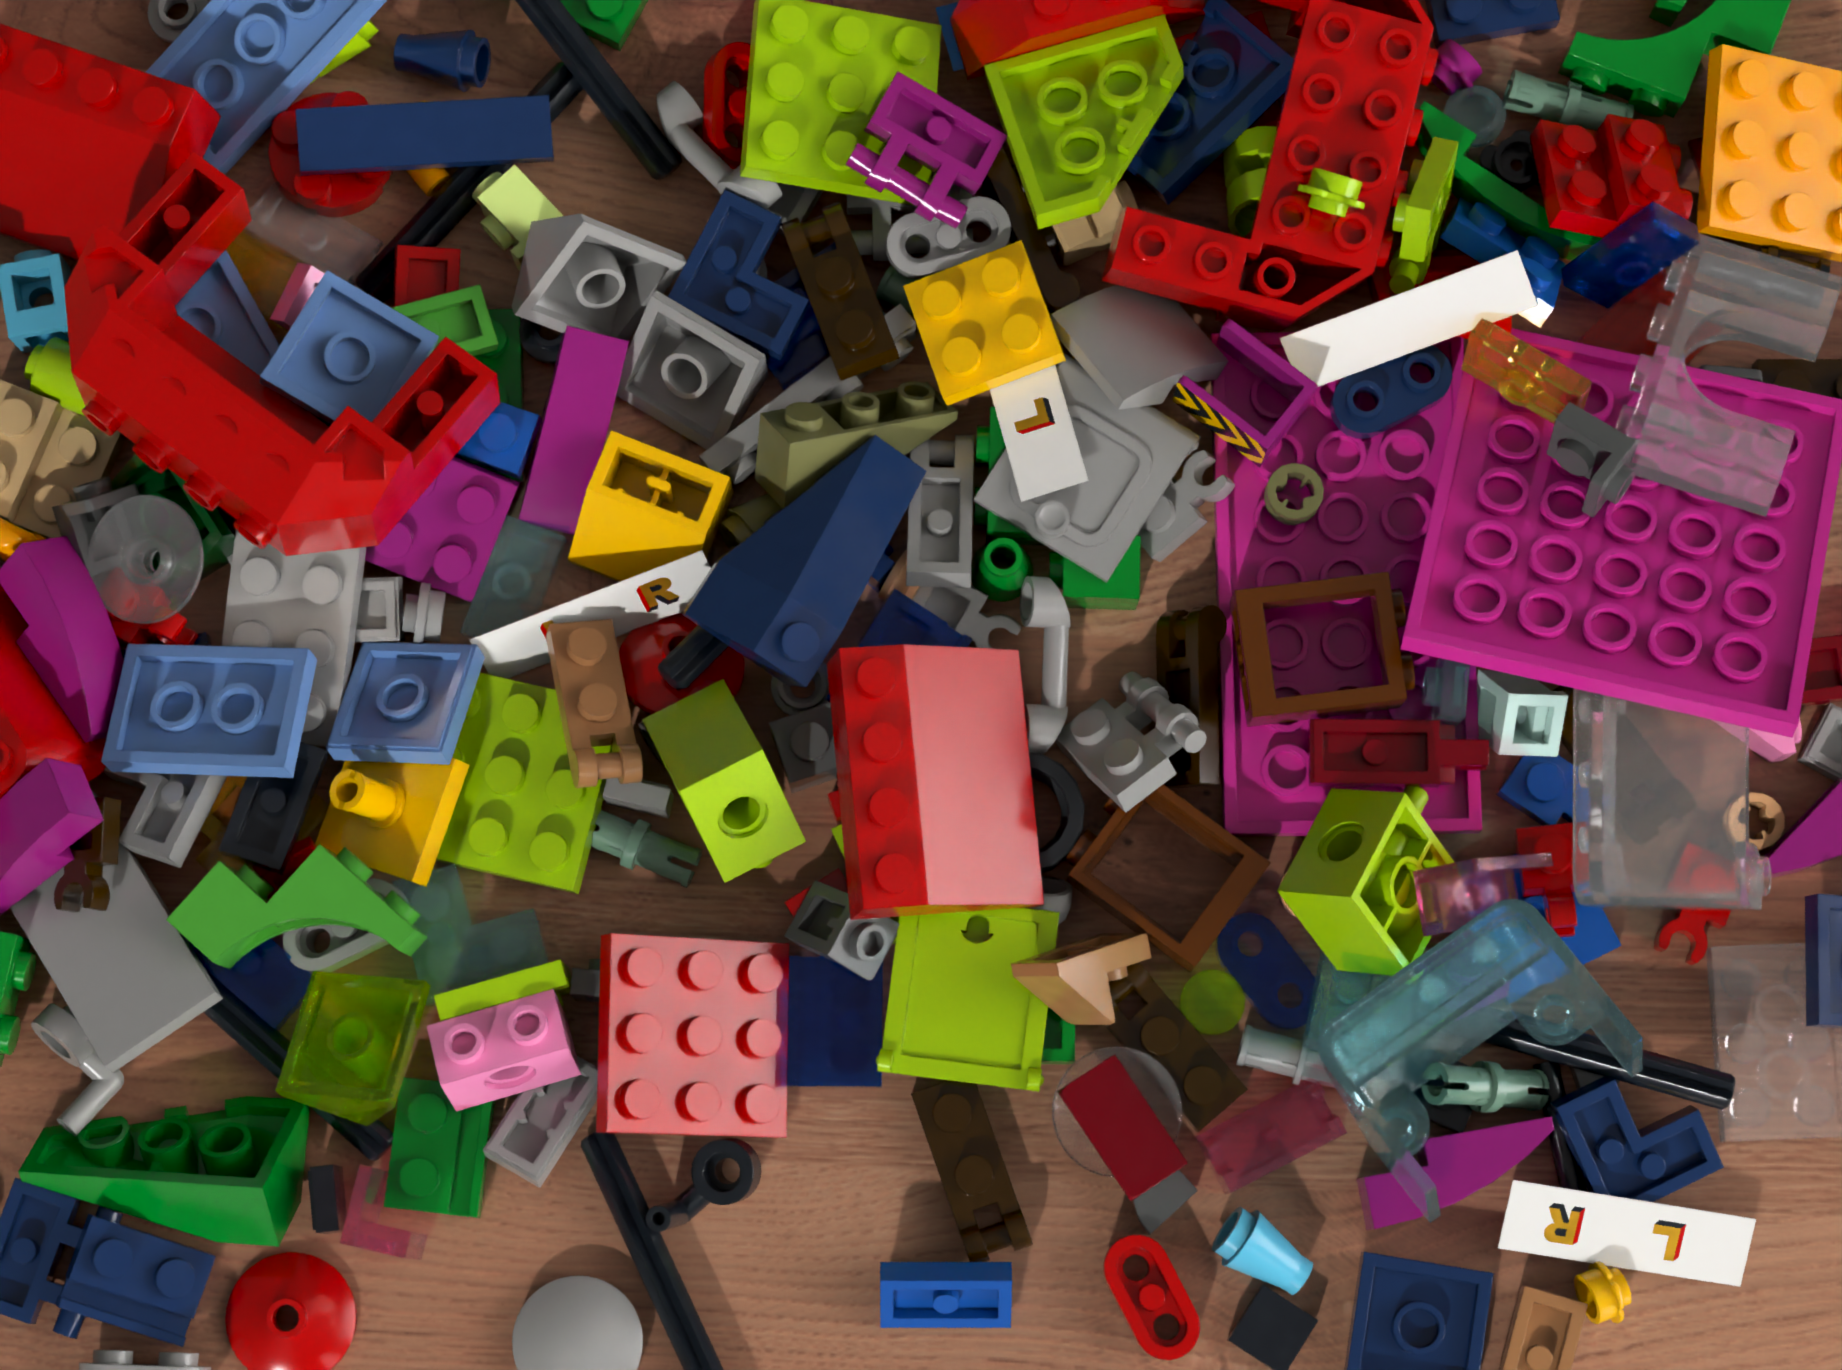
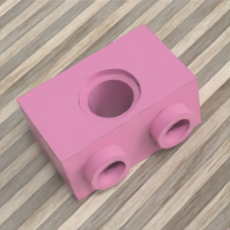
[427,989,581,1112]

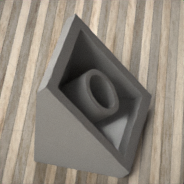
[512,214,687,341]
[616,290,768,450]

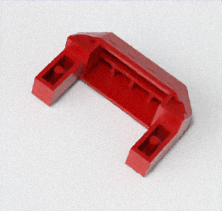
[1101,0,1438,331]
[64,152,501,556]

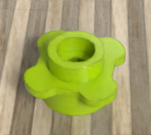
[1297,167,1365,218]

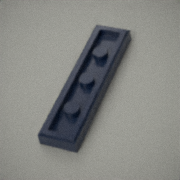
[296,95,554,176]

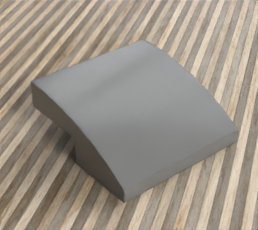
[1050,285,1228,410]

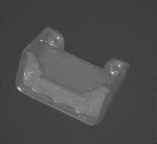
[1573,688,1772,910]

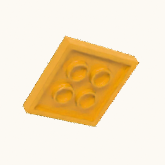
[1696,44,1842,262]

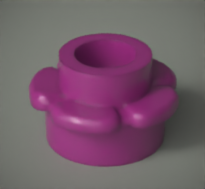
[1431,39,1483,96]

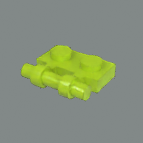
[1389,137,1459,294]

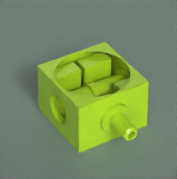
[642,679,806,883]
[1277,786,1463,978]

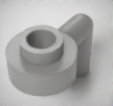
[31,1003,124,1136]

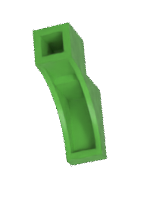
[166,844,428,970]

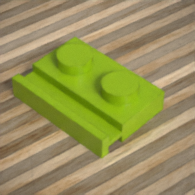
[434,959,571,1021]

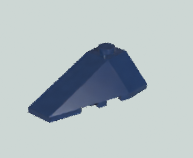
[682,435,927,687]

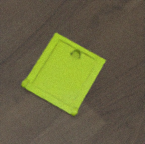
[876,908,1060,1092]

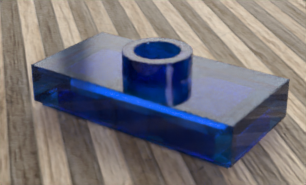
[1561,201,1700,309]

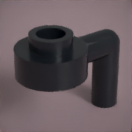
[646,1138,761,1232]

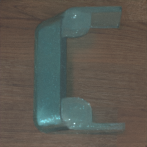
[1318,899,1643,1223]

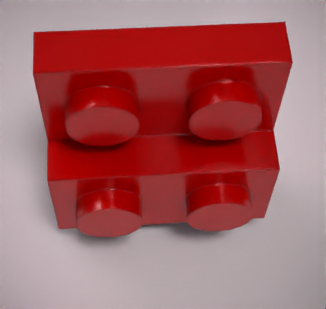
[1530,114,1693,250]

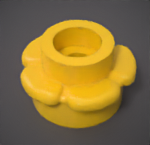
[1574,1261,1632,1324]

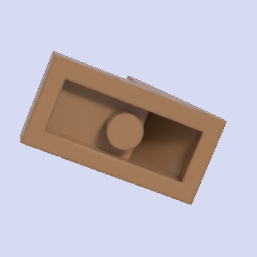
[1011,932,1152,1025]

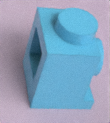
[0,249,71,353]

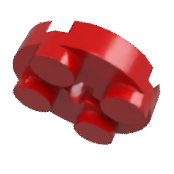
[268,91,393,217]

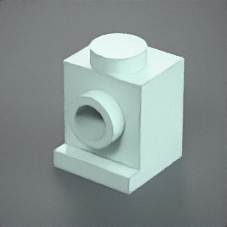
[1477,669,1568,757]

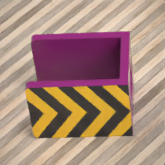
[1172,318,1318,467]

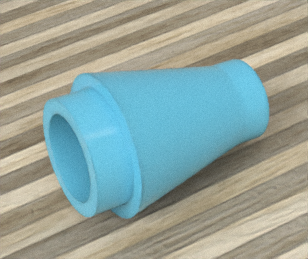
[1212,1207,1313,1295]

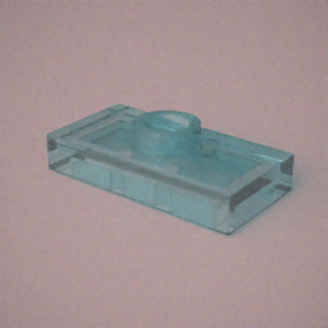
[460,515,567,639]

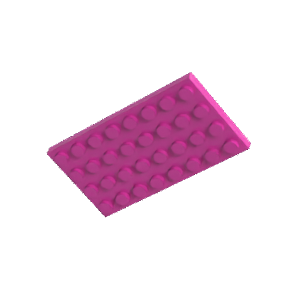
[1210,332,1482,837]

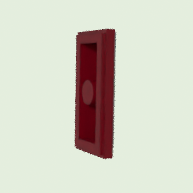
[1058,1054,1188,1201]

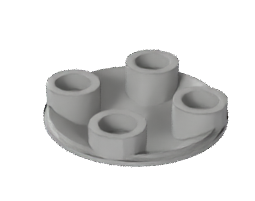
[512,1276,643,1370]

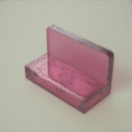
[1413,853,1553,936]
[340,1164,428,1260]

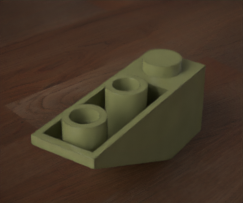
[755,381,958,509]

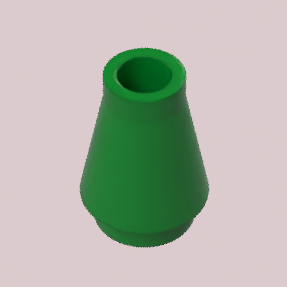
[971,538,1033,602]

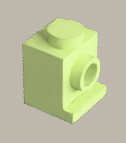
[472,164,563,271]

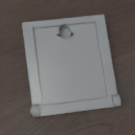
[973,354,1201,583]

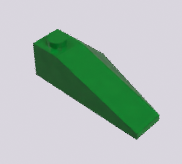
[18,1096,310,1247]

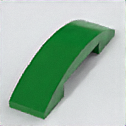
[1415,101,1631,265]

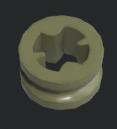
[1264,463,1324,526]

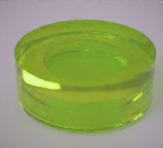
[1179,970,1245,1036]

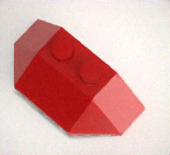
[950,0,1205,80]

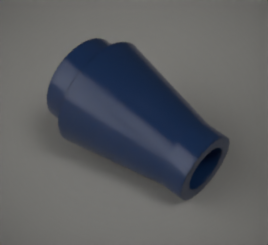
[394,30,491,92]

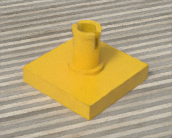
[315,758,470,887]

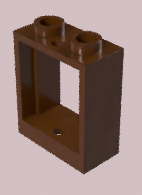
[1230,571,1415,727]
[1065,784,1271,973]

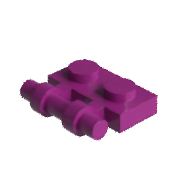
[845,72,1007,229]

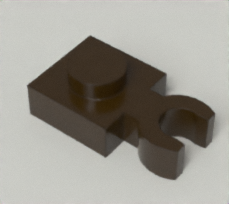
[54,797,121,912]

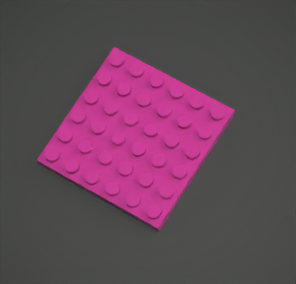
[1400,328,1842,738]

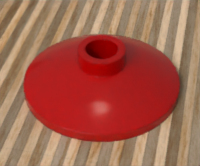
[619,613,745,715]
[225,1252,357,1370]

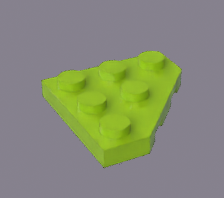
[984,14,1184,229]

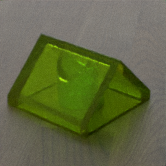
[275,971,431,1126]

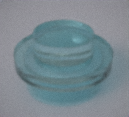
[1443,85,1506,148]

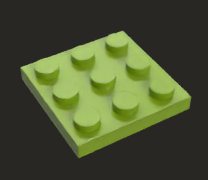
[740,0,942,206]
[436,673,612,894]

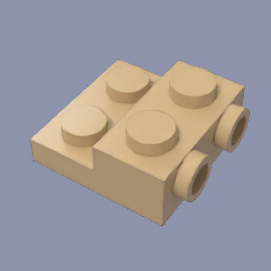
[0,379,126,539]

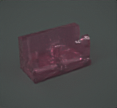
[1195,1080,1347,1195]

